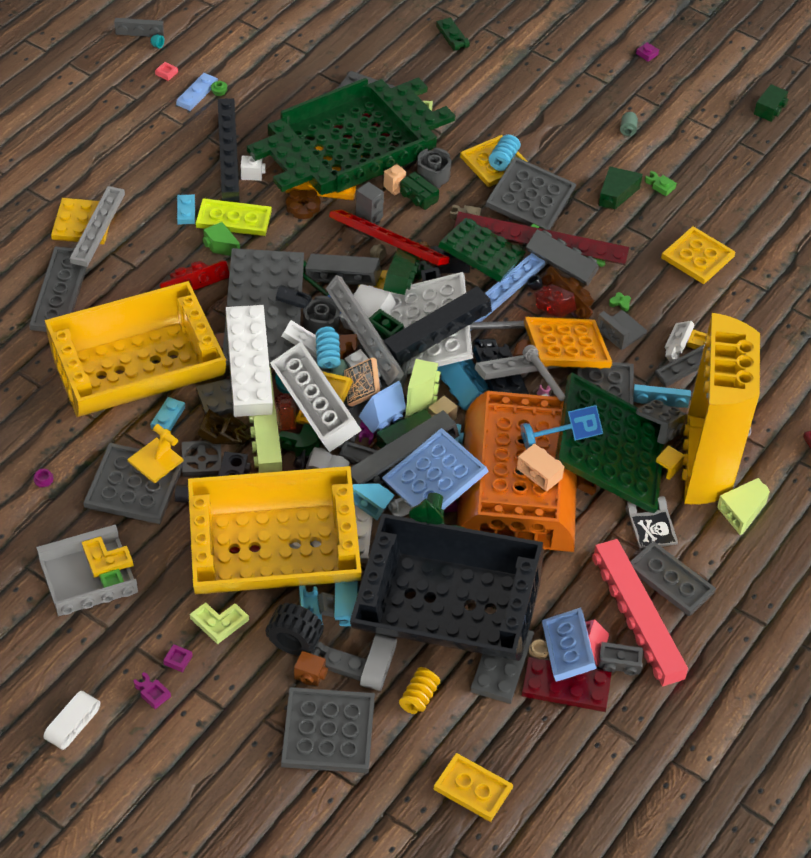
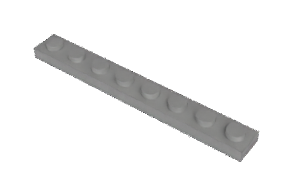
[326,275,405,387]

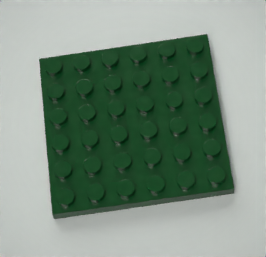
[555,373,664,513]

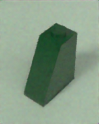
[598,166,643,209]

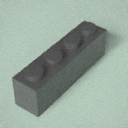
[526,229,599,286]
[305,254,382,286]

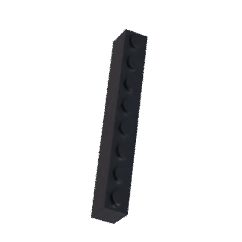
[218,98,240,203]

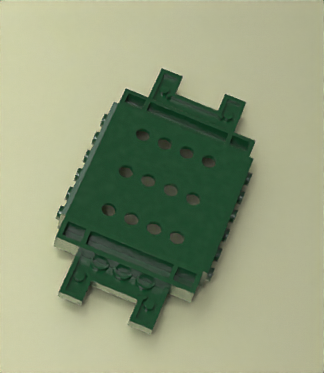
[247,77,456,195]

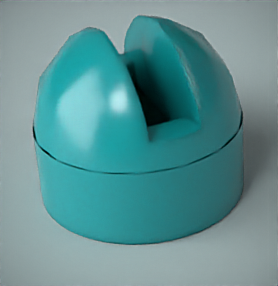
[150,34,165,48]

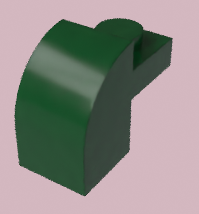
[279,423,322,458]

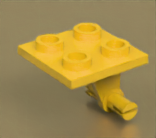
[127,424,183,484]

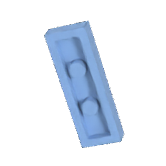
[176,73,218,111]

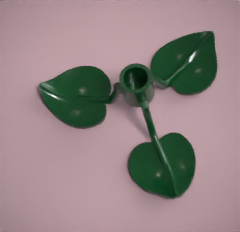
[409,493,464,528]

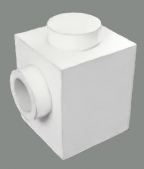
[241,156,266,181]

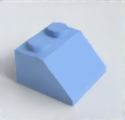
[359,381,406,433]

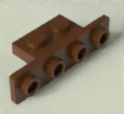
[542,267,595,319]

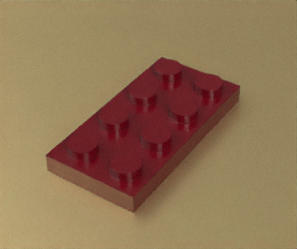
[522,657,612,712]

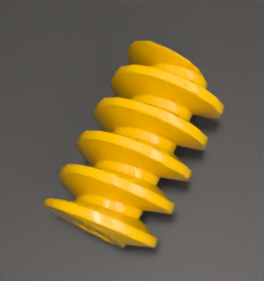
[399,667,440,714]

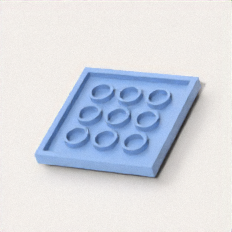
[382,428,489,510]

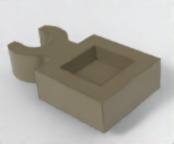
[450,205,482,219]

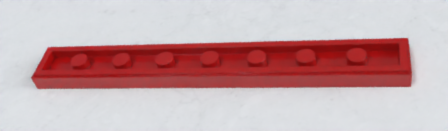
[329,209,450,266]

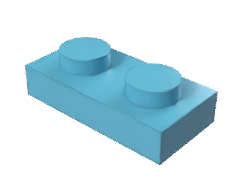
[177,194,195,224]
[151,397,185,431]

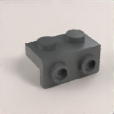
[598,642,643,675]

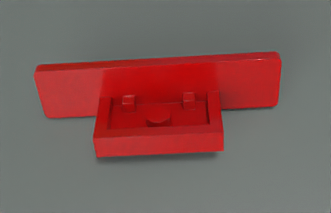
[160,260,230,291]

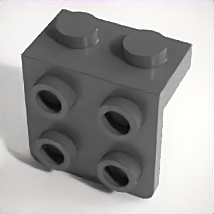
[636,400,686,445]

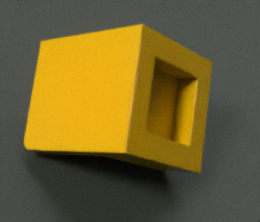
[656,445,684,480]

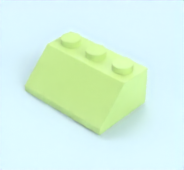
[405,359,441,418]

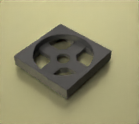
[182,441,222,477]

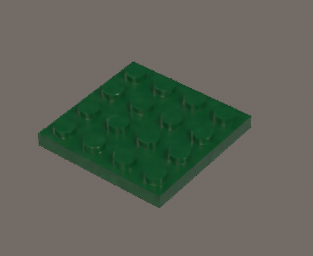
[438,218,526,282]

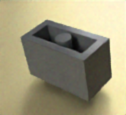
[356,182,384,223]

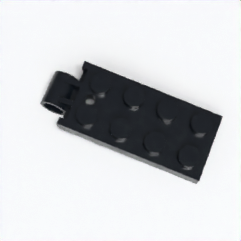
[473,338,529,394]

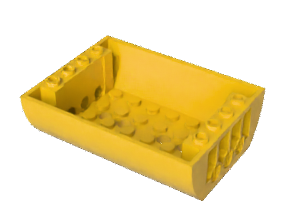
[45,281,226,417]
[682,313,760,504]
[188,466,361,595]

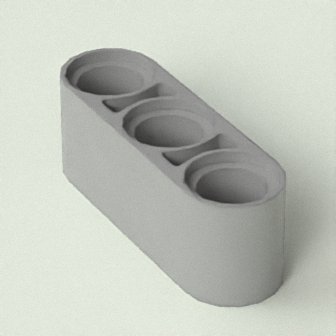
[360,634,397,691]

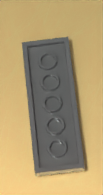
[29,246,87,332]

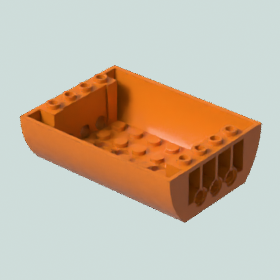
[456,391,577,552]

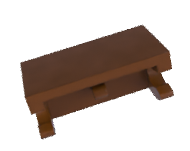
[339,334,357,360]

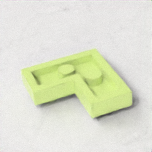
[190,602,249,644]

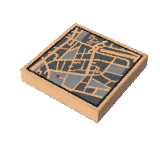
[344,358,380,407]

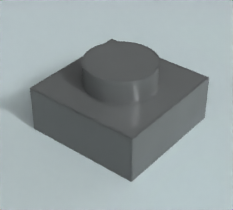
[317,592,335,617]

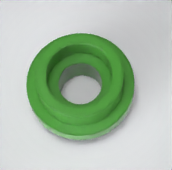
[211,81,227,96]

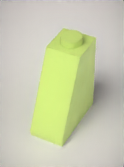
[717,478,770,535]

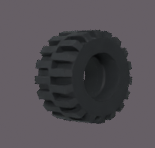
[265,603,324,656]

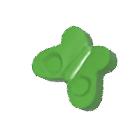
[609,292,631,312]

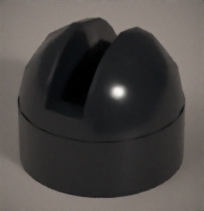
[527,275,543,290]

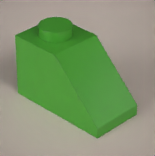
[203,222,240,256]

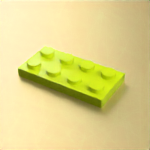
[196,198,272,236]

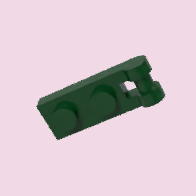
[436,17,470,51]

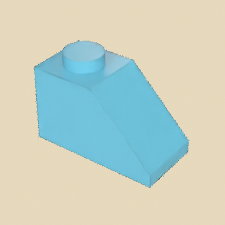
[352,484,395,520]

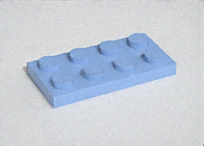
[542,607,596,682]

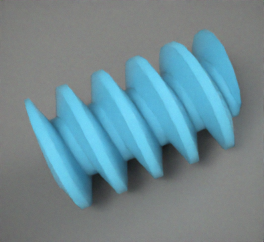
[489,135,521,171]
[316,327,341,369]

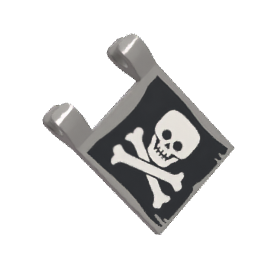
[625,496,678,550]

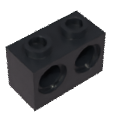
[218,451,251,476]

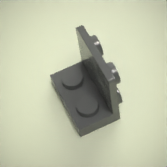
[597,310,647,350]

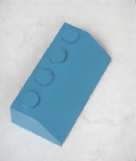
[437,359,490,411]

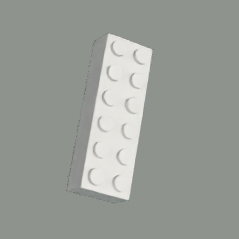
[226,305,273,417]
[270,342,362,452]

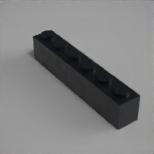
[384,286,492,365]

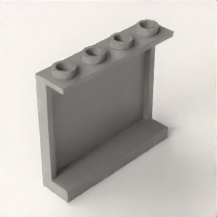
[36,524,138,616]

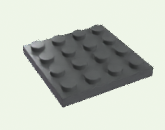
[485,157,576,230]
[84,443,184,524]
[281,687,375,773]

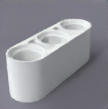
[44,691,100,750]

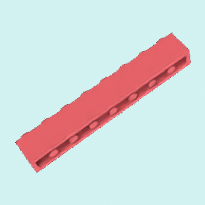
[592,539,688,687]

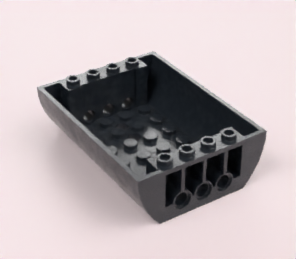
[350,513,543,661]

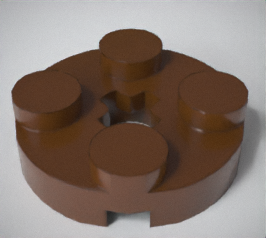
[286,190,321,219]

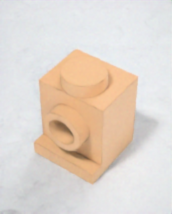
[383,164,406,196]

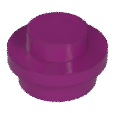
[33,469,54,487]

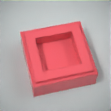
[155,62,178,81]

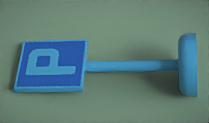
[520,405,603,450]

